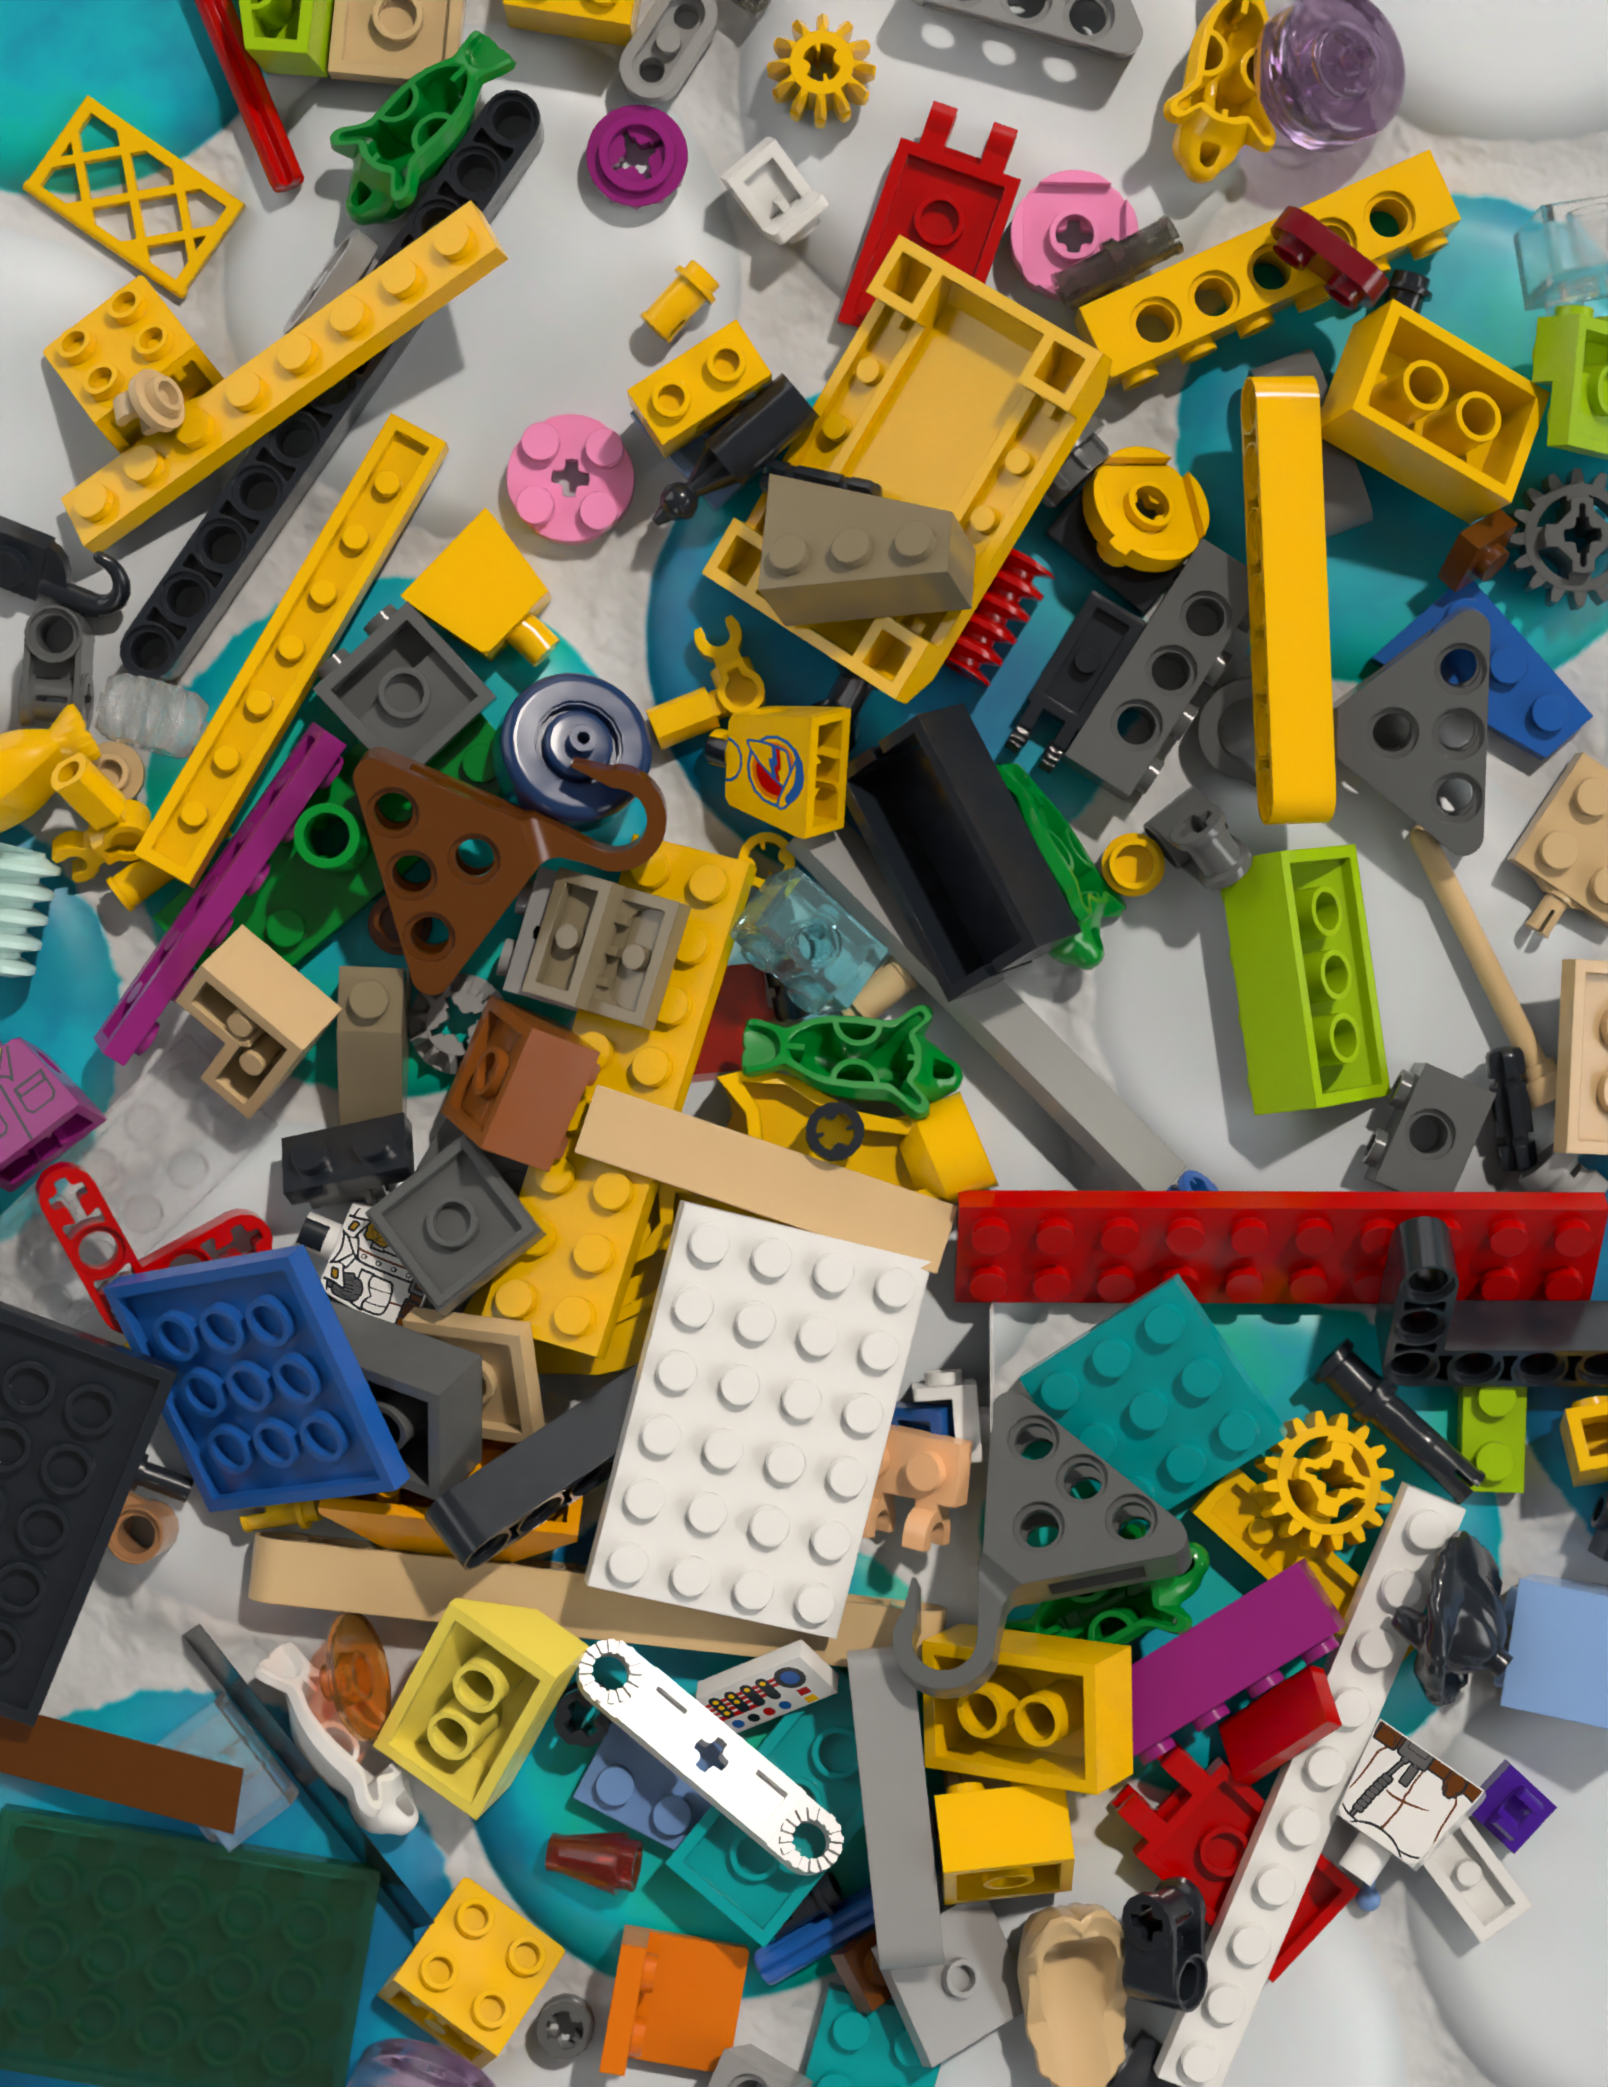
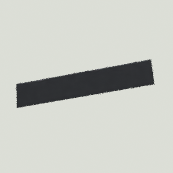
[182,1623,435,1929]

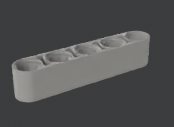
[847,1646,946,1971]

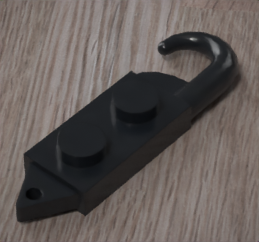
[0,516,131,618]

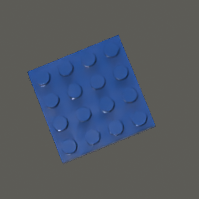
[103,1244,411,1512]

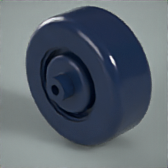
[492,673,652,833]

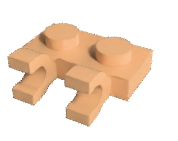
[862,1424,973,1552]

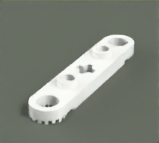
[576,1639,844,1876]

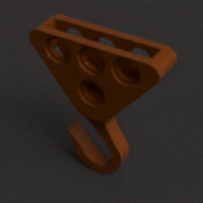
[353,746,667,995]

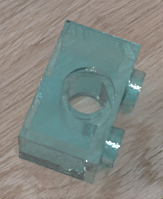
[730,867,889,1016]

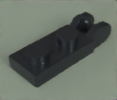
[1004,590,1147,774]

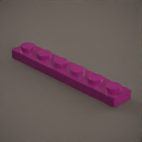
[93,722,347,1066]

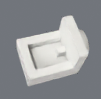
[719,136,829,245]
[912,1369,990,1462]

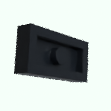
[281,1112,415,1205]

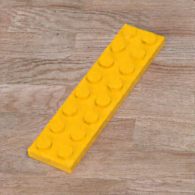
[481,834,757,1360]

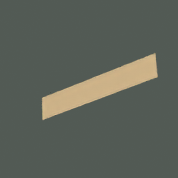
[574,1084,958,1274]

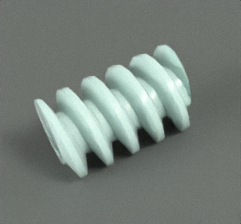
[0,842,61,978]

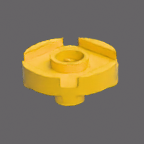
[1083,446,1210,573]

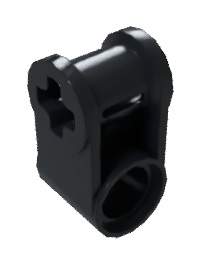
[1122,1876,1208,2013]

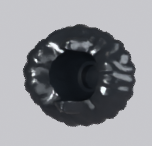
[1391,1530,1514,1707]

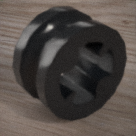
[805,1102,864,1162]

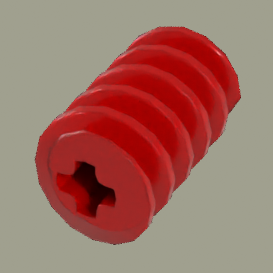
[943,548,1055,689]

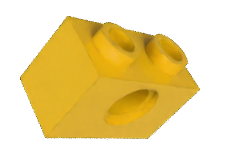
[627,319,772,459]

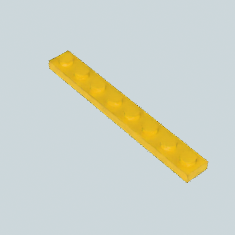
[61,200,508,553]
[133,413,449,889]

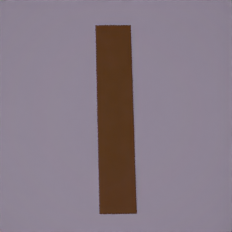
[0,1715,244,1834]

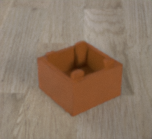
[441,995,600,1172]

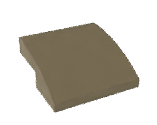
[521,867,691,1031]

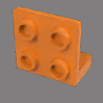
[599,1924,749,2076]

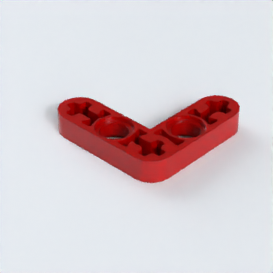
[35,1162,273,1334]

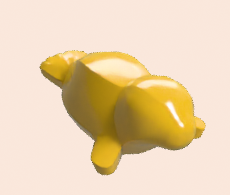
[1163,0,1276,184]
[0,703,102,833]

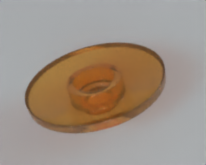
[319,1612,391,1742]

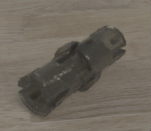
[1050,215,1184,312]

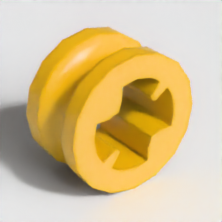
[738,832,795,891]

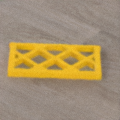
[22,95,246,299]

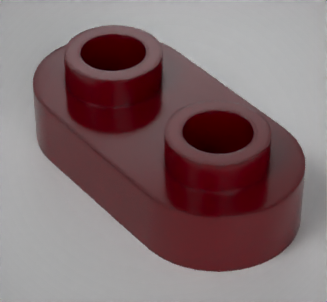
[1270,206,1390,310]

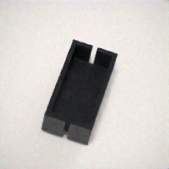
[845,703,1082,1002]

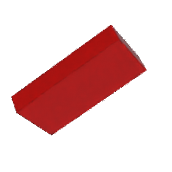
[1218,1665,1342,1786]

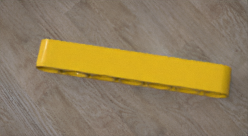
[1241,376,1336,825]

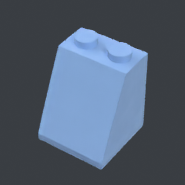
[1494,1574,1608,1729]

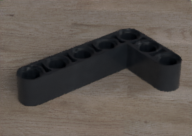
[1374,1216,1608,1387]

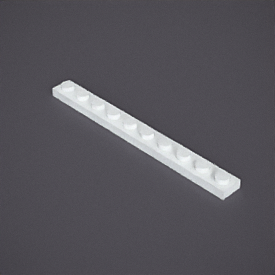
[1153,1481,1466,2087]

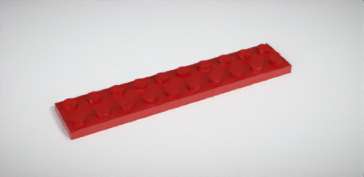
[954,1190,1608,1304]

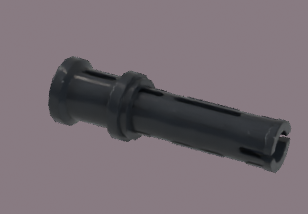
[1309,1337,1486,1504]

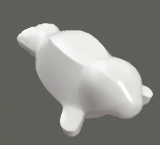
[253,1641,419,1836]

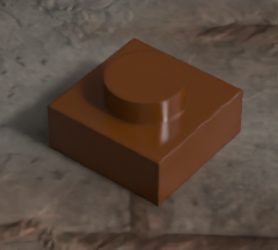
[1437,509,1518,592]
[830,1927,892,2013]

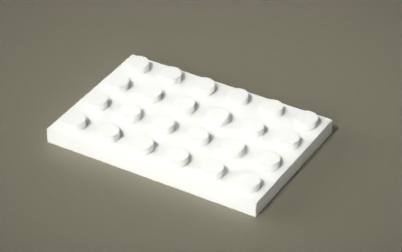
[583,1200,930,1639]

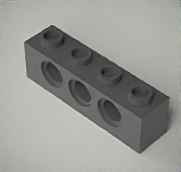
[1059,538,1250,801]

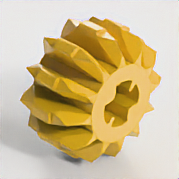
[767,13,876,129]

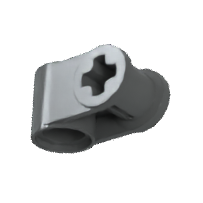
[18,605,95,730]
[1143,785,1253,891]

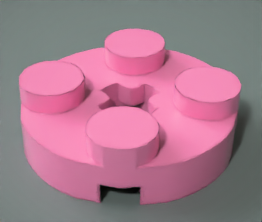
[1009,170,1139,303]
[507,414,635,545]

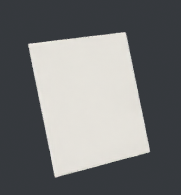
[990,1301,995,1433]

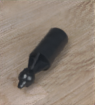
[652,373,820,526]

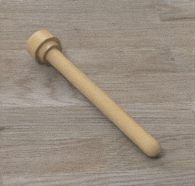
[1409,825,1557,1110]

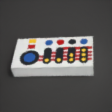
[696,1639,839,1733]

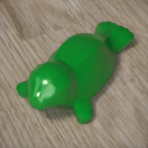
[330,30,516,226]
[995,763,1126,971]
[741,1005,963,1119]
[1004,1520,1210,1645]

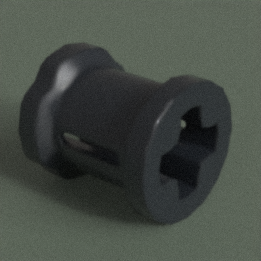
[554,1680,611,1747]

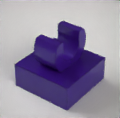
[1471,1759,1557,1854]

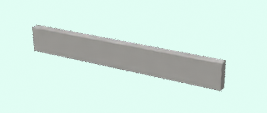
[785,820,1187,1191]

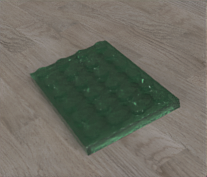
[0,1803,382,2087]

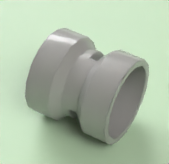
[1518,1142,1608,1192]

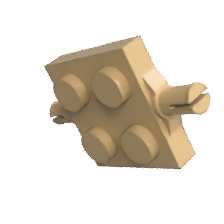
[1507,752,1608,939]

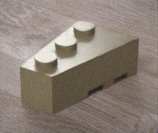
[758,474,976,626]

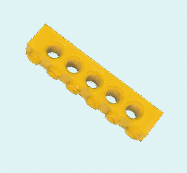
[1073,149,1461,391]

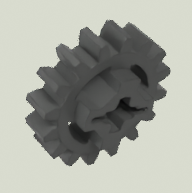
[1506,468,1608,611]

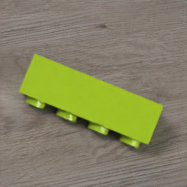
[1220,844,1391,1115]

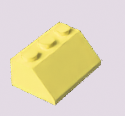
[373,1598,589,1820]

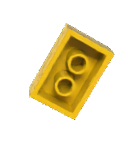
[1320,299,1550,524]
[922,1623,1133,1795]

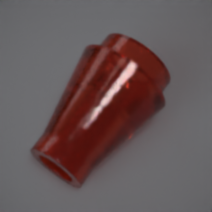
[545,1832,643,1896]

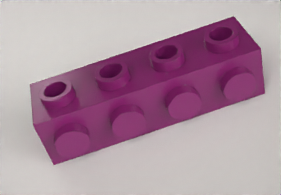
[1132,1558,1346,1765]

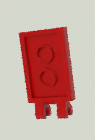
[837,101,1021,331]
[1111,1738,1360,1983]

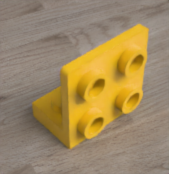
[43,275,224,454]
[377,1877,565,2070]

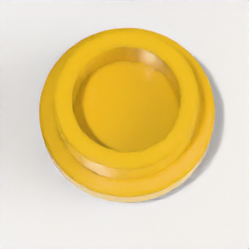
[1101,833,1165,897]

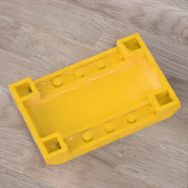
[702,234,1112,704]

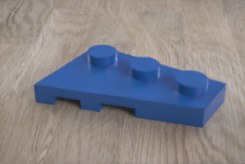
[1368,581,1593,760]

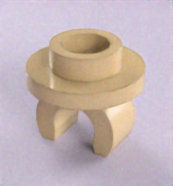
[113,369,185,436]
[92,741,146,800]

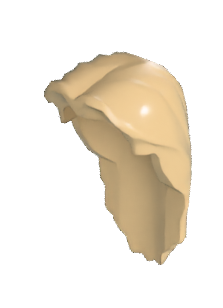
[1017,1902,1128,2087]

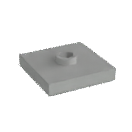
[871,1900,1024,2068]

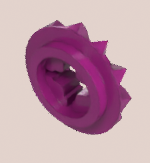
[586,105,688,210]

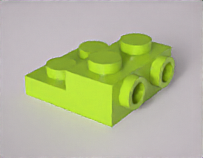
[1532,305,1608,461]

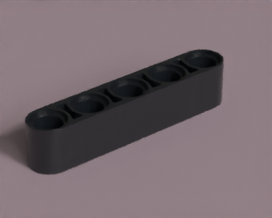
[425,1363,639,1570]

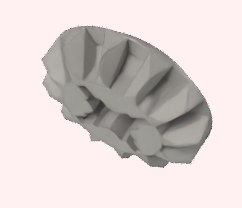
[408,973,504,1075]

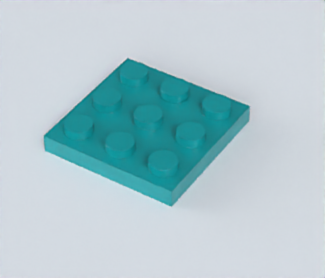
[1019,1273,1288,1528]

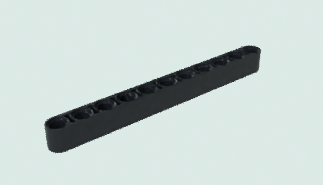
[120,90,544,686]

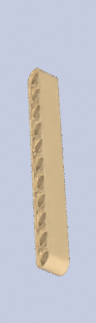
[248,1531,947,1667]

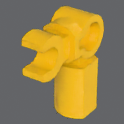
[645,615,766,750]
[50,752,151,883]

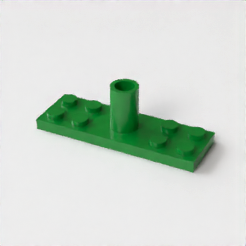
[152,713,503,970]

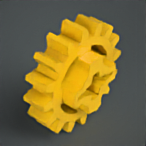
[1253,1411,1394,1552]

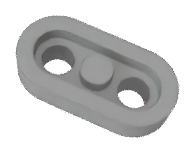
[619,0,718,105]
[283,228,379,334]

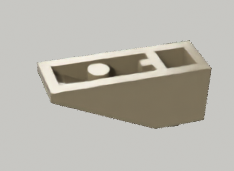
[337,966,412,1126]

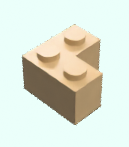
[175,924,342,1120]

